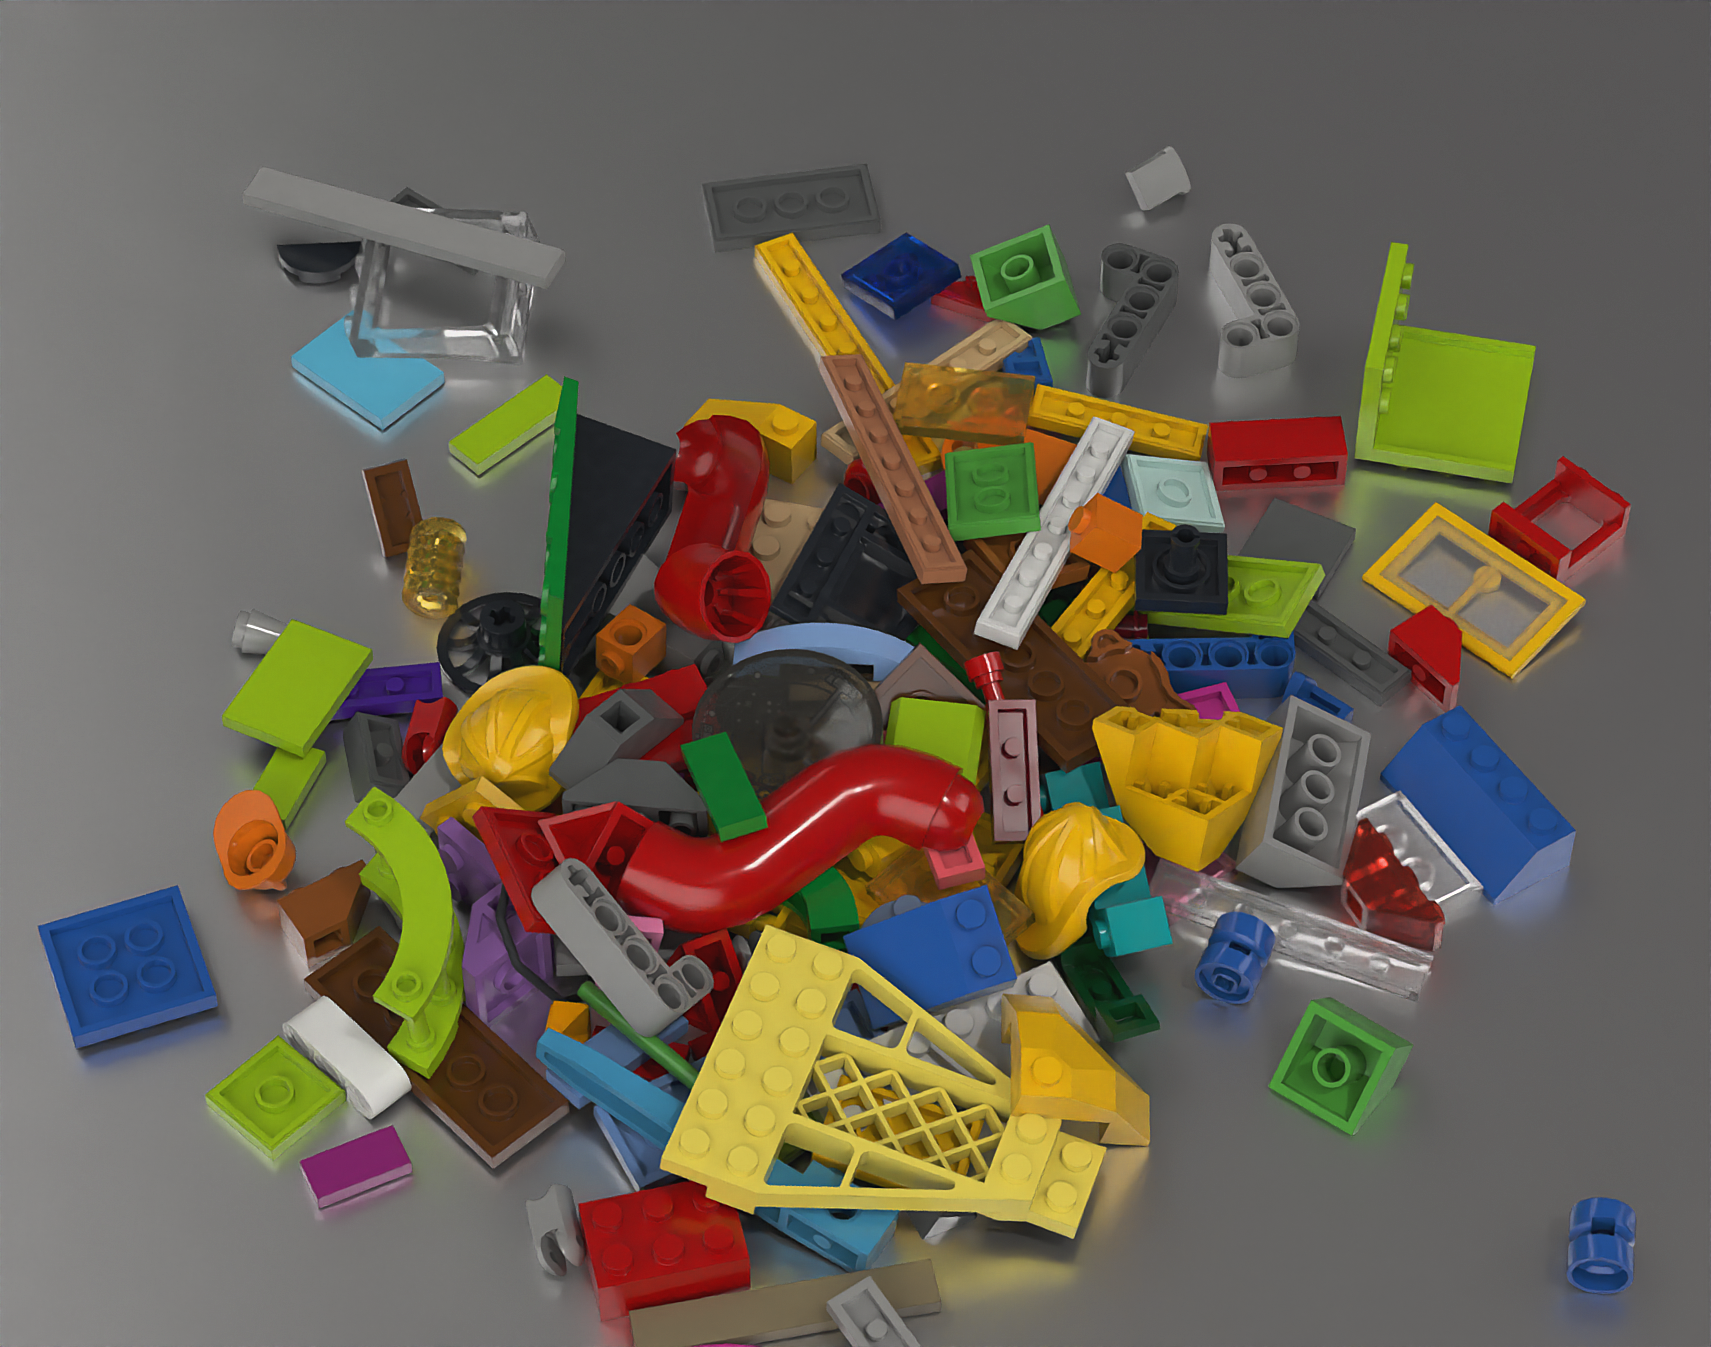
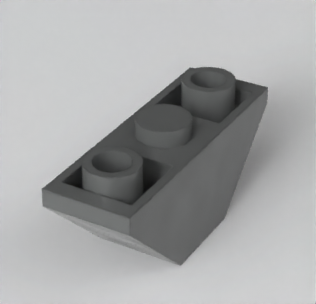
[549,689,684,790]
[562,758,709,838]

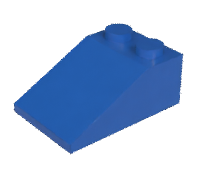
[843,885,1017,1031]

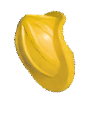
[442,665,579,812]
[1011,802,1145,960]

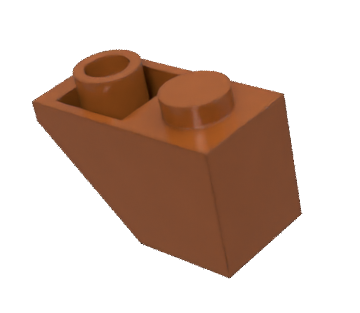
[277,859,371,968]

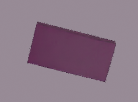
[299,1125,413,1209]

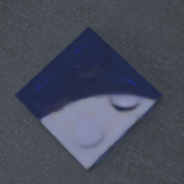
[841,232,961,320]

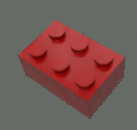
[578,1181,751,1321]

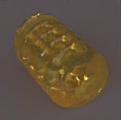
[401,517,467,620]

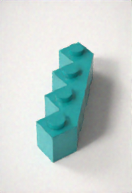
[1039,762,1173,957]

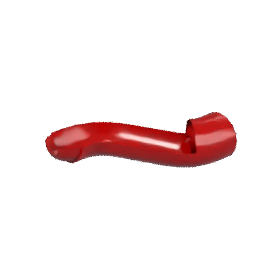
[654,415,772,643]
[615,743,985,935]

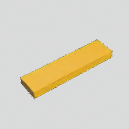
[1027,384,1208,462]

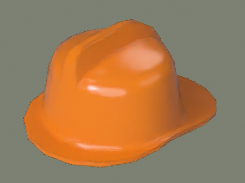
[213,790,296,891]

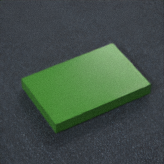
[945,442,1041,541]

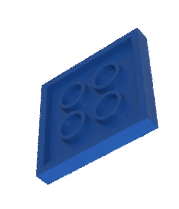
[38,885,218,1049]

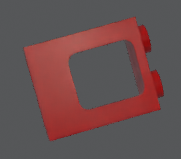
[1488,456,1631,583]

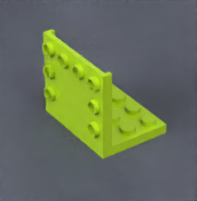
[1354,242,1536,483]

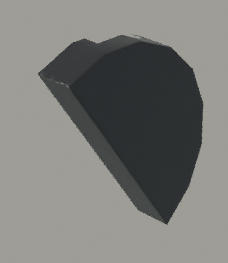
[277,241,363,284]

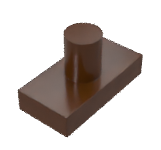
[361,459,429,558]

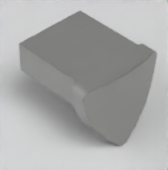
[1125,145,1191,210]

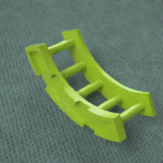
[345,786,466,1079]

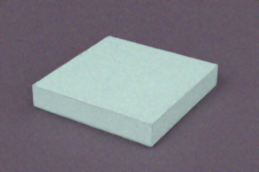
[1121,454,1225,533]

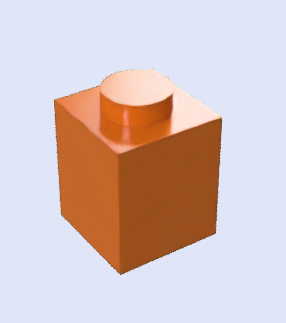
[1068,493,1143,573]

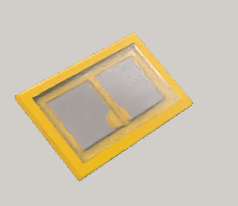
[1362,502,1586,679]

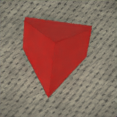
[538,801,655,899]
[666,928,743,1033]

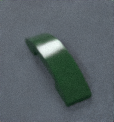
[1054,915,1160,1043]

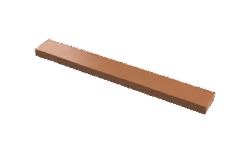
[819,354,967,584]

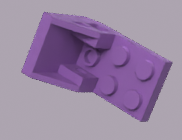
[437,816,555,1028]

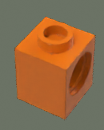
[596,604,666,684]

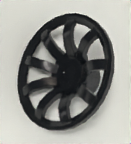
[436,592,542,695]

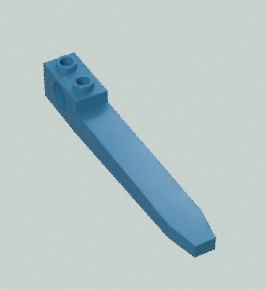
[536,1028,900,1273]

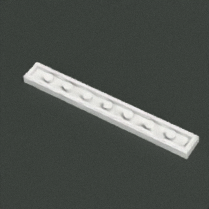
[974,416,1135,650]

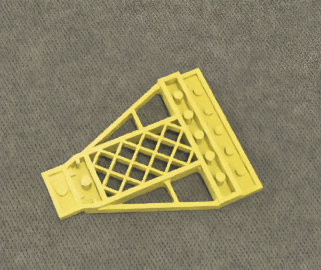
[659,924,1107,1239]

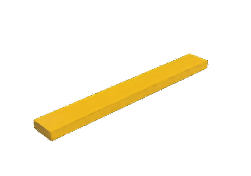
[754,233,941,475]

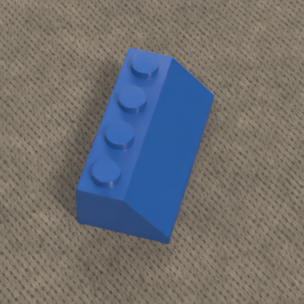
[1380,705,1576,906]

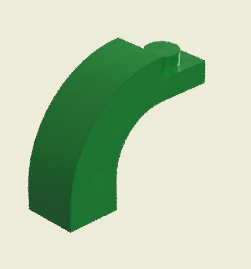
[781,866,860,954]

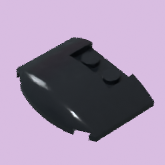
[768,483,918,667]

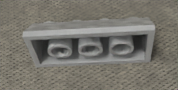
[1235,695,1371,888]

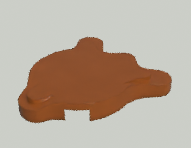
[1086,629,1197,758]

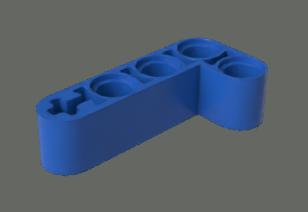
[1127,631,1296,699]

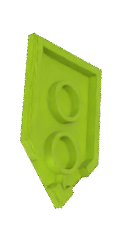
[885,697,986,784]

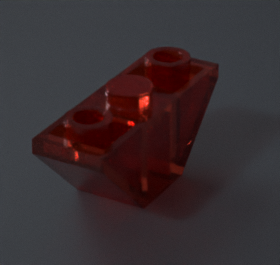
[1341,818,1446,952]

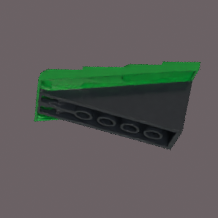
[538,376,676,678]

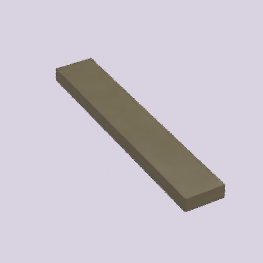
[629,1259,941,1347]

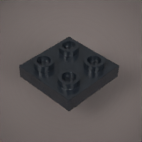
[1134,524,1228,615]

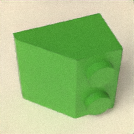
[970,224,1081,330]
[1268,997,1414,1136]

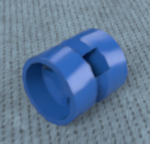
[1194,911,1276,1004]
[1566,1197,1636,1294]

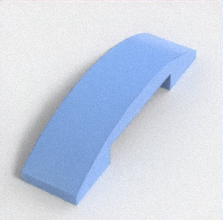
[733,623,914,681]

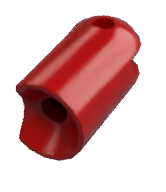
[401,697,458,775]

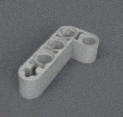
[1209,223,1300,378]
[531,858,714,1037]

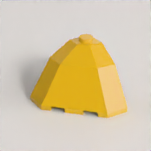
[1092,706,1283,872]
[1001,994,1150,1146]

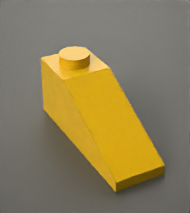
[684,398,817,485]

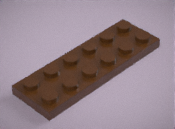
[897,549,1130,774]
[303,926,569,1169]

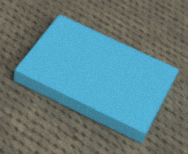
[291,310,445,430]

